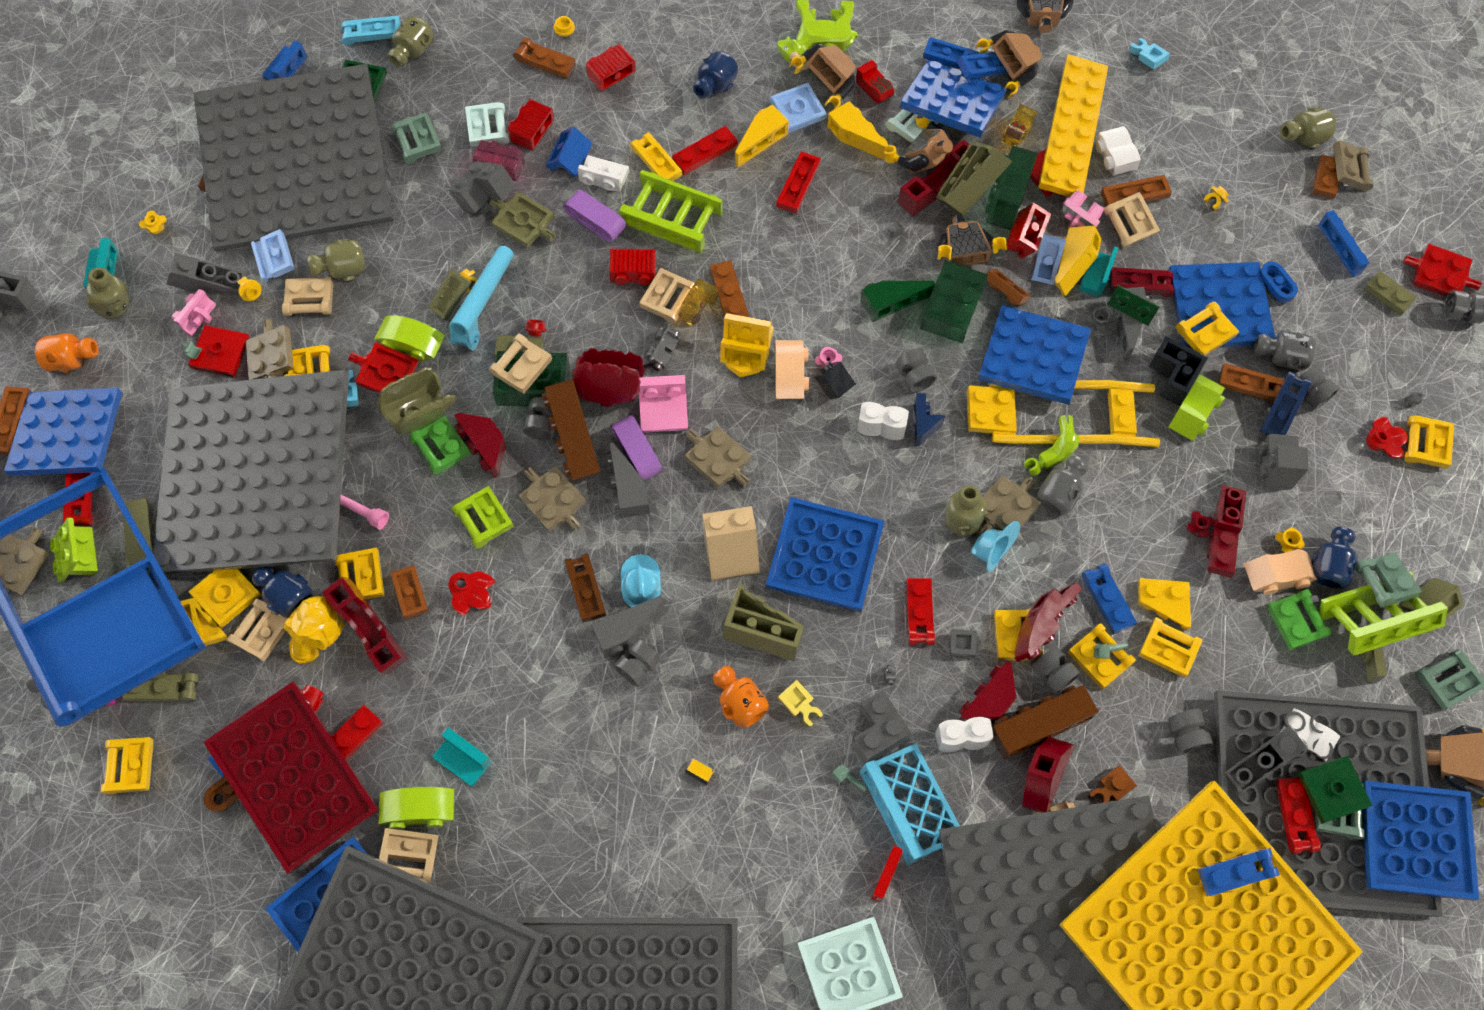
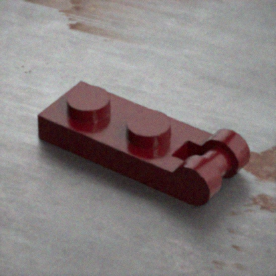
[1110,267,1174,297]

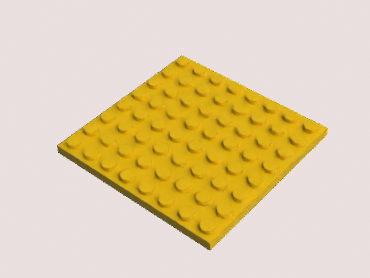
[1059,781,1363,1010]

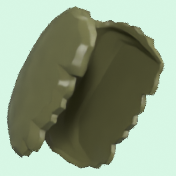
[377,367,456,434]

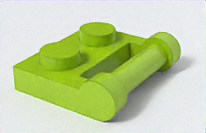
[452,486,514,549]

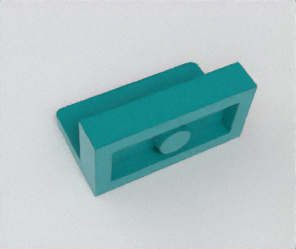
[83,238,118,289]
[1079,246,1119,297]
[433,727,492,787]

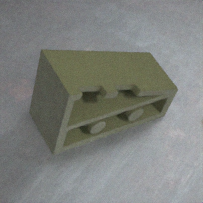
[935,140,1012,215]
[722,583,804,661]

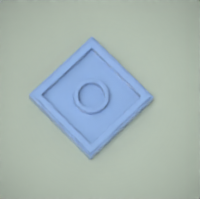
[770,83,827,133]

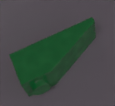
[860,280,935,322]

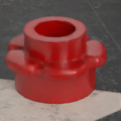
[524,319,547,336]

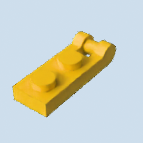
[630,132,682,181]

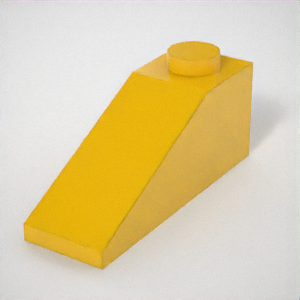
[735,104,789,167]

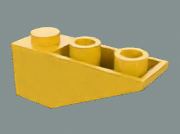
[827,101,888,160]
[1055,226,1102,296]

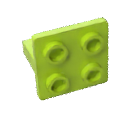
[50,518,98,583]

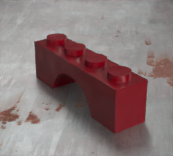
[898,139,970,217]
[322,577,409,674]

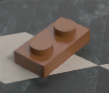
[1312,154,1339,199]
[984,269,1031,305]
[391,565,429,620]

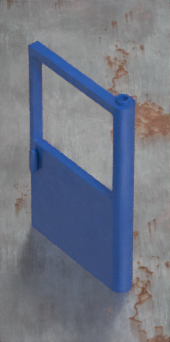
[0,468,207,727]

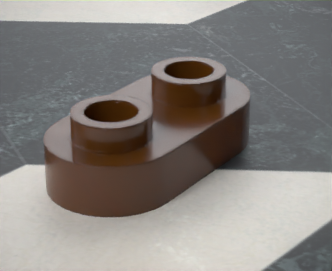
[203,776,240,813]

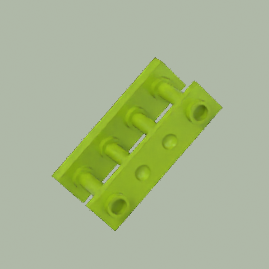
[619,170,723,253]
[1320,571,1448,656]

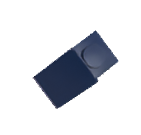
[914,393,945,446]

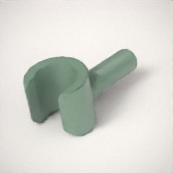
[181,341,202,360]
[1094,642,1128,659]
[831,765,867,792]

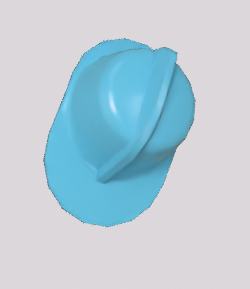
[971,521,1020,572]
[621,554,661,607]

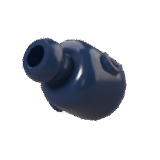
[693,51,738,98]
[1311,527,1358,589]
[252,566,313,618]

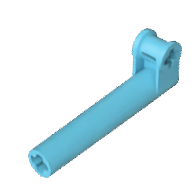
[449,246,514,351]

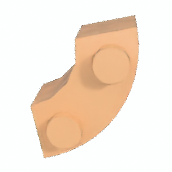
[775,340,809,399]
[1244,549,1317,595]

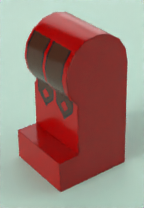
[856,59,894,104]

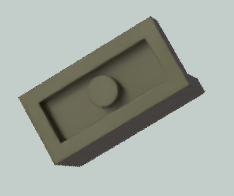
[1401,578,1464,633]

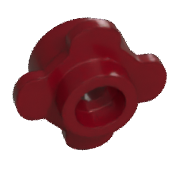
[1186,511,1214,538]

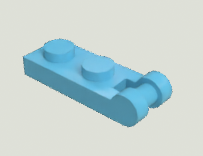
[341,16,401,46]

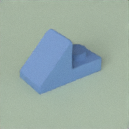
[1031,235,1066,285]

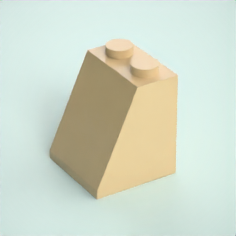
[702,506,760,581]

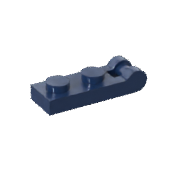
[1260,371,1312,435]

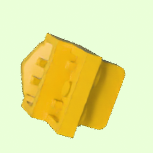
[720,313,774,378]

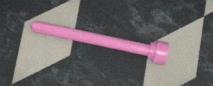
[340,495,389,530]

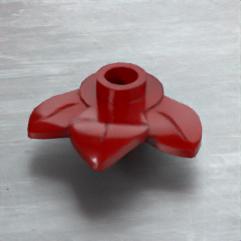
[1366,417,1409,459]
[448,571,495,616]

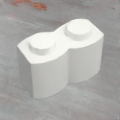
[1095,126,1141,176]
[857,402,909,440]
[1281,708,1340,762]
[935,717,993,753]

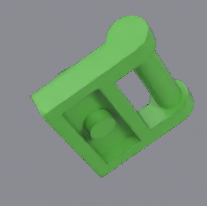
[409,416,471,475]
[1267,589,1333,651]

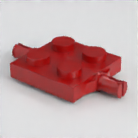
[1402,244,1482,297]
[348,342,419,394]

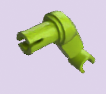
[1024,415,1080,476]

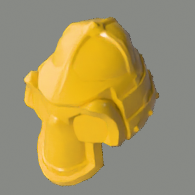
[283,596,345,664]

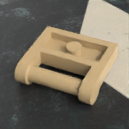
[1104,192,1160,249]
[639,268,697,324]
[282,277,333,316]
[489,334,552,394]
[226,598,287,662]
[379,828,439,882]

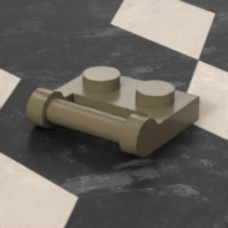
[1333,140,1374,191]

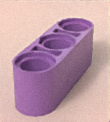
[563,190,627,243]
[610,415,663,480]

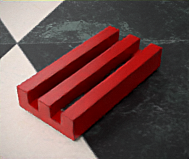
[871,845,903,903]

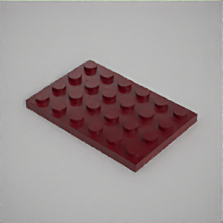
[203,681,379,874]

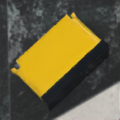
[685,758,715,786]

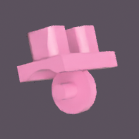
[1063,190,1104,228]
[171,289,216,336]

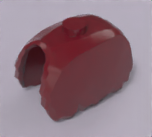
[572,348,645,407]

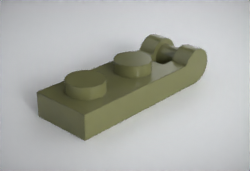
[123,673,199,702]

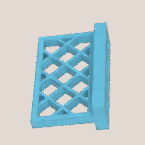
[859,743,960,866]

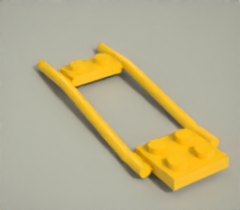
[967,380,1160,448]

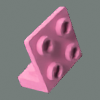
[639,375,688,433]

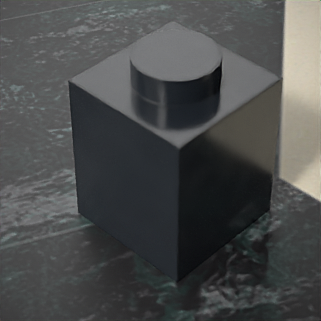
[814,361,856,399]

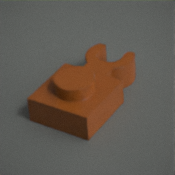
[1088,765,1137,803]

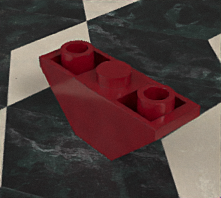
[454,413,506,478]
[958,660,1017,724]
[1022,737,1075,813]

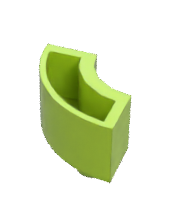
[374,315,445,361]
[1168,374,1225,441]
[378,787,454,830]

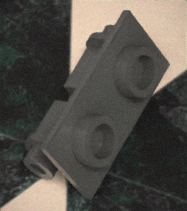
[643,322,680,372]

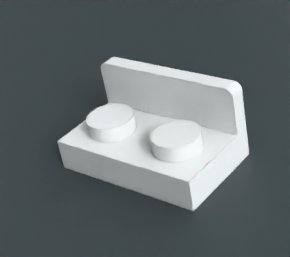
[578,155,629,192]

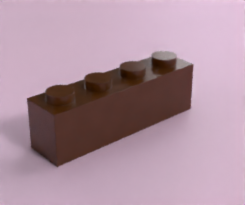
[541,379,600,481]
[992,685,1099,760]

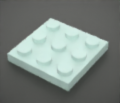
[797,917,903,1010]

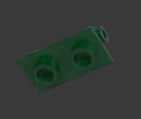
[1107,285,1160,326]

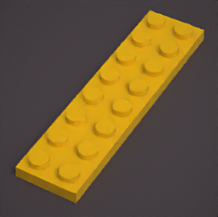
[1038,54,1108,197]

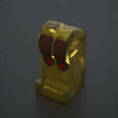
[1001,104,1038,149]
[681,278,718,325]

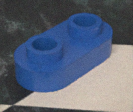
[1260,262,1298,303]

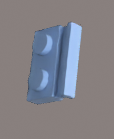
[251,229,295,283]

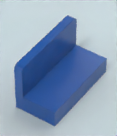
[262,40,307,80]
[545,127,592,177]

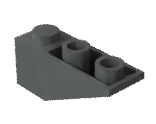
[167,253,245,293]
[607,443,650,518]
[1225,725,1308,794]

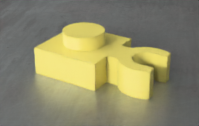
[777,680,823,727]

